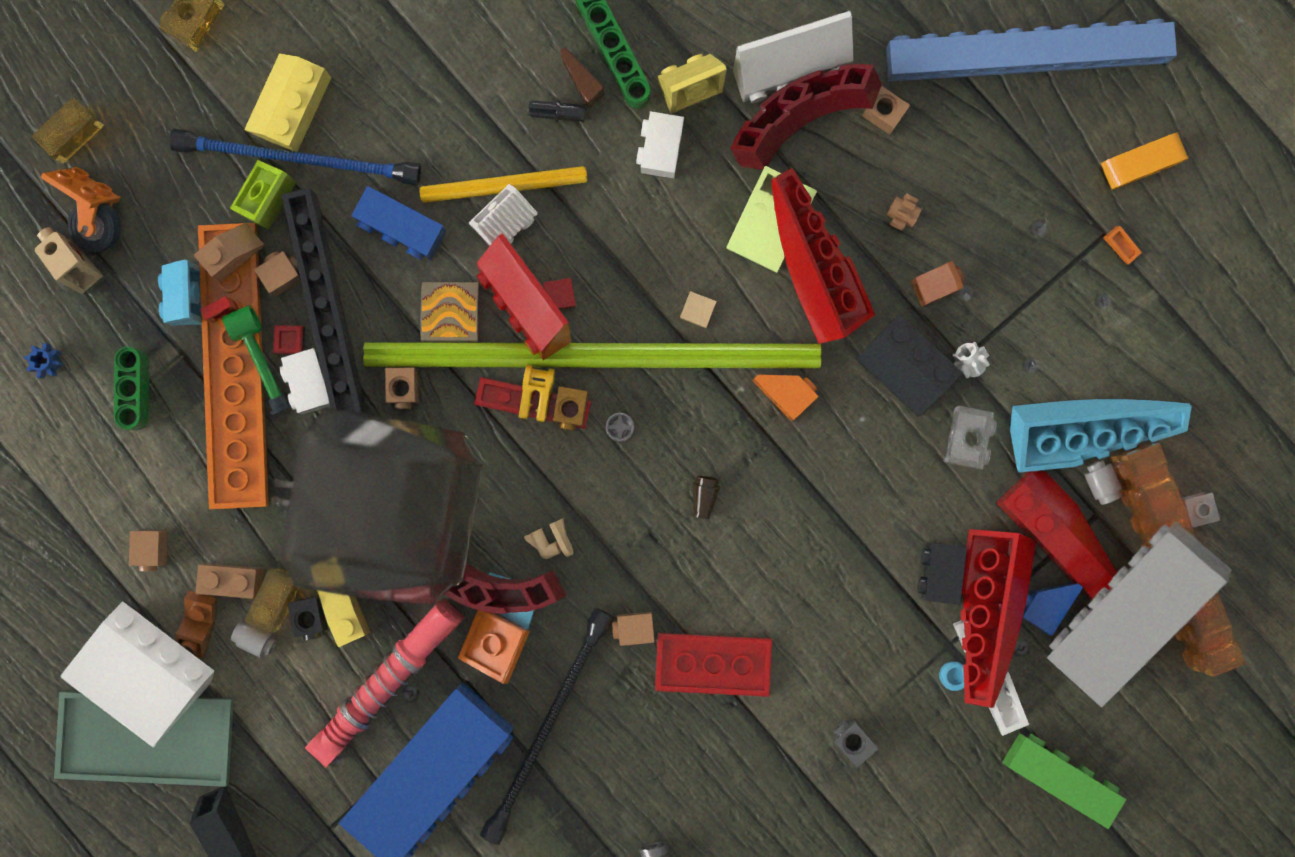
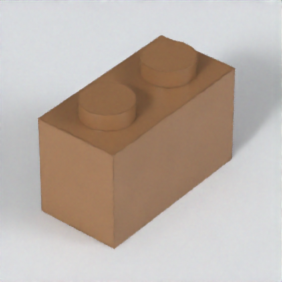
[195,563,264,599]

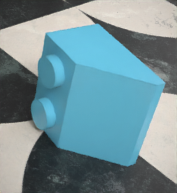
[158,260,202,326]

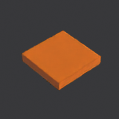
[458,610,530,684]

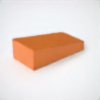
[1103,226,1142,264]

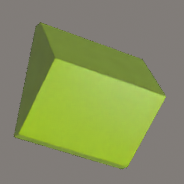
[230,160,296,230]

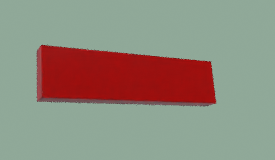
[474,377,591,429]

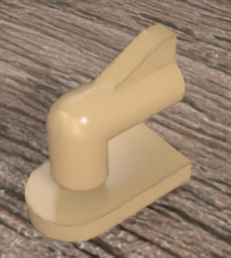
[524,518,573,559]

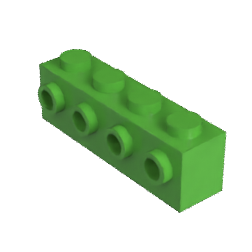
[1002,733,1127,830]

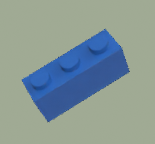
[351,186,447,260]

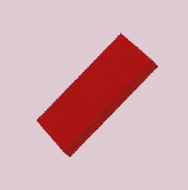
[655,633,772,697]

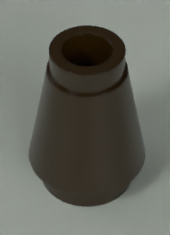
[693,475,721,519]

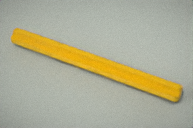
[419,166,587,203]

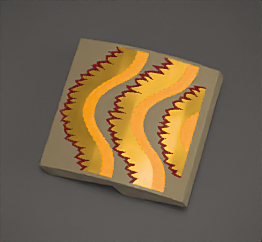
[420,282,480,343]

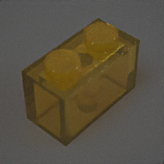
[31,97,104,164]
[244,567,303,634]

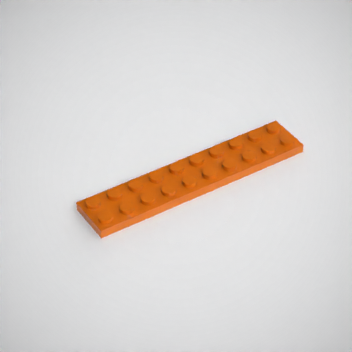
[198,223,269,509]

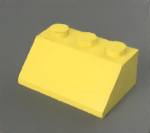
[244,54,332,152]

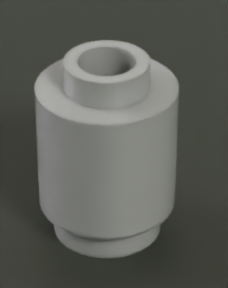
[1084,460,1122,505]
[231,620,277,658]

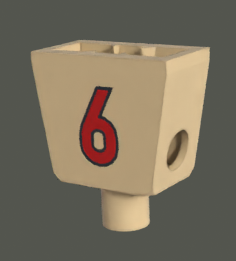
[35,227,103,294]

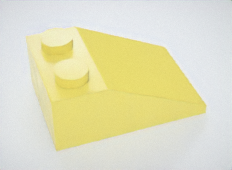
[658,54,726,114]

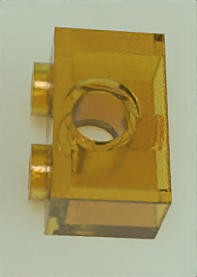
[158,0,224,52]

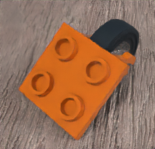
[41,167,121,252]

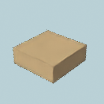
[680,291,717,329]

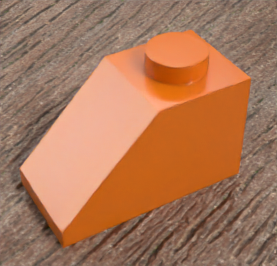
[752,375,819,421]

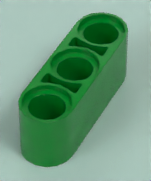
[114,347,149,431]

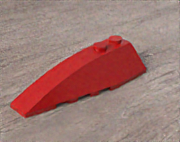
[771,168,875,344]
[996,470,1117,601]
[961,529,1036,708]

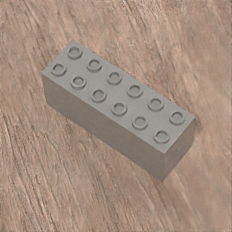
[1047,521,1232,707]

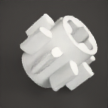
[953,342,990,378]

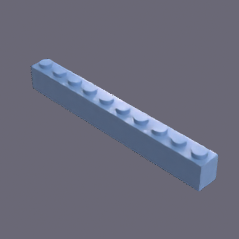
[886,19,1177,82]

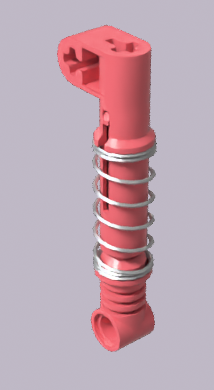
[305,598,465,768]

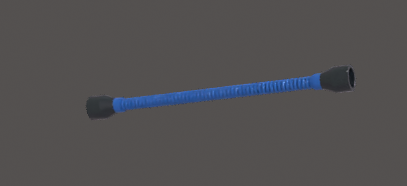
[170,128,421,186]

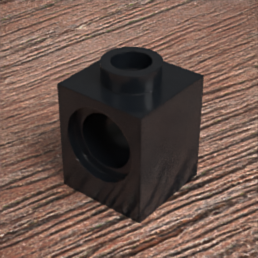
[288,596,328,641]

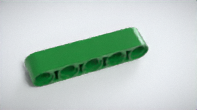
[574,0,650,109]

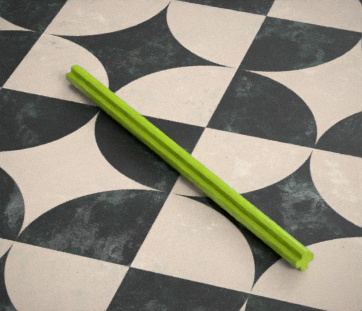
[363,343,821,368]

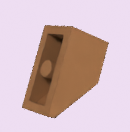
[194,223,265,282]

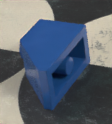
[1023,582,1083,636]

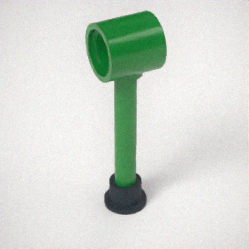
[222,305,291,415]

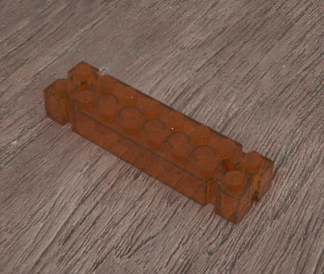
[1110,443,1246,677]

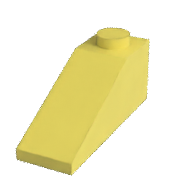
[310,555,371,647]

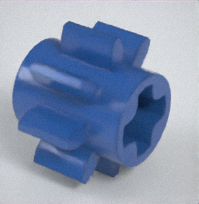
[24,343,64,379]

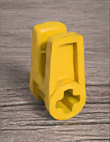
[519,364,555,423]

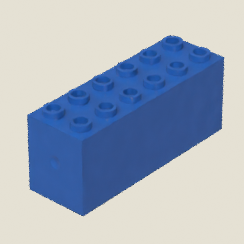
[338,682,514,857]

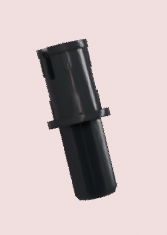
[528,99,585,123]

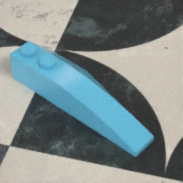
[1010,399,1192,473]

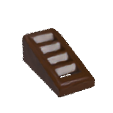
[560,47,604,109]

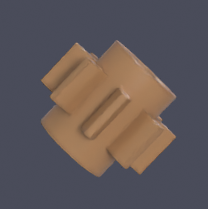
[886,193,922,231]

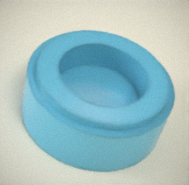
[939,661,964,691]

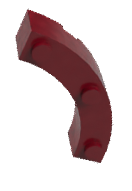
[730,64,882,170]
[405,533,567,614]

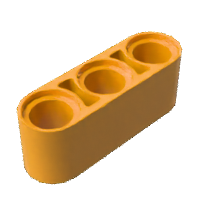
[1101,132,1189,190]

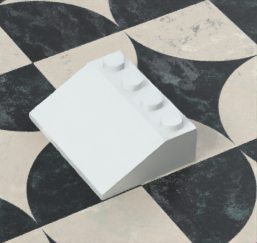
[733,11,853,103]
[61,601,214,748]

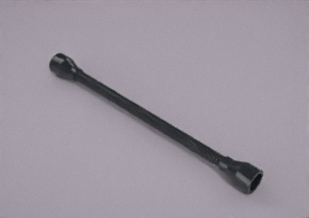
[479,607,615,845]

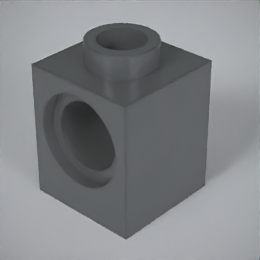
[831,719,878,768]

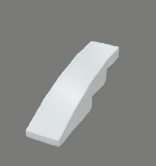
[953,620,1029,736]

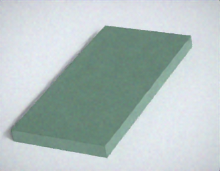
[54,691,234,787]

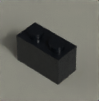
[917,542,967,605]

